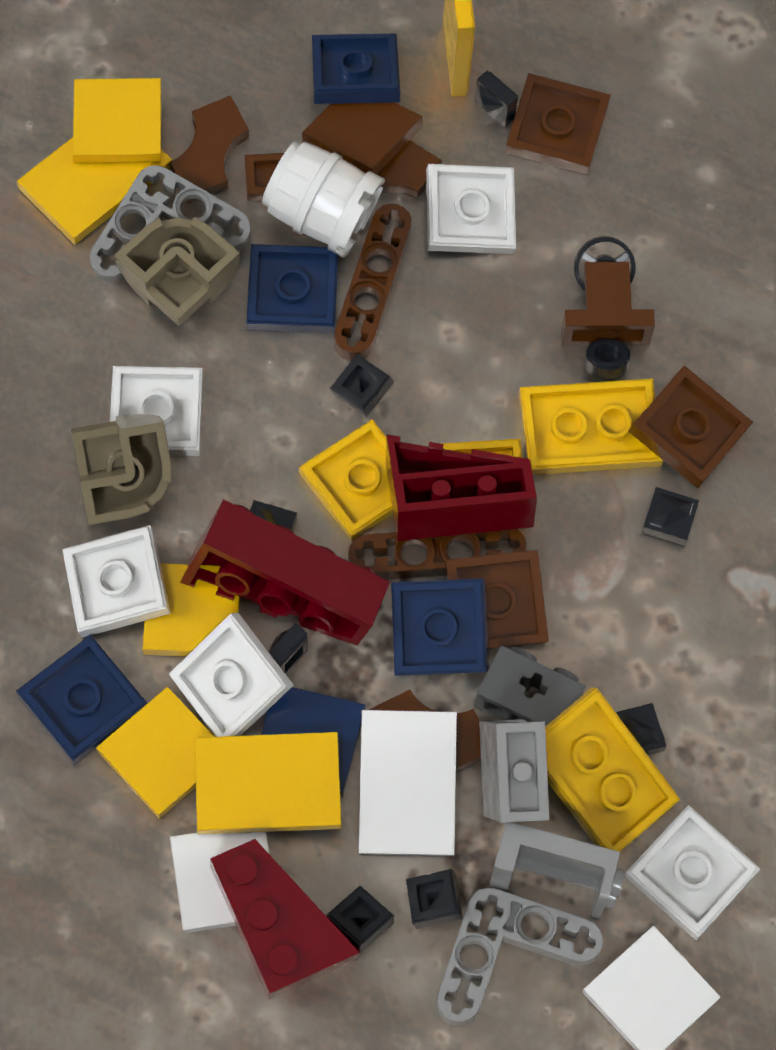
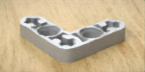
[90,165,251,282]
[436,888,603,1026]

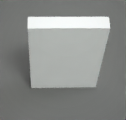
[359,710,457,856]

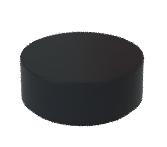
[585,339,630,381]

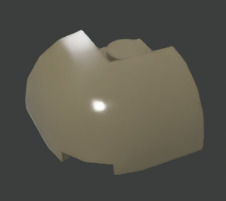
[114,217,240,326]
[71,414,171,525]

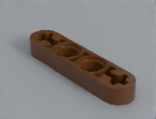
[334,204,412,362]
[348,529,527,580]

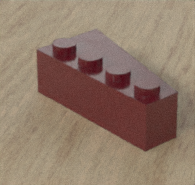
[180,499,390,646]

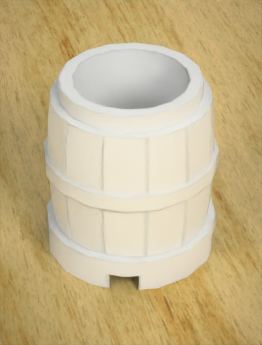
[262,141,385,258]

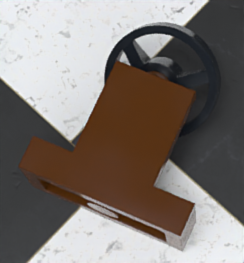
[561,236,655,345]

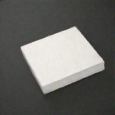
[426,164,516,254]
[110,366,203,456]
[62,525,171,638]
[169,613,294,737]
[625,805,760,941]
[170,832,269,934]
[582,925,721,1050]

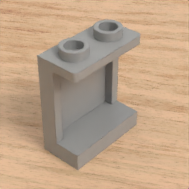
[479,719,549,823]
[489,822,625,920]

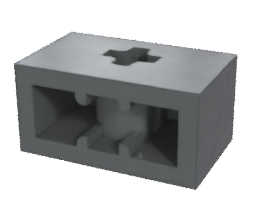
[474,645,586,726]

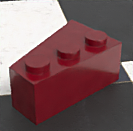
[386,434,537,541]
[210,839,360,1000]

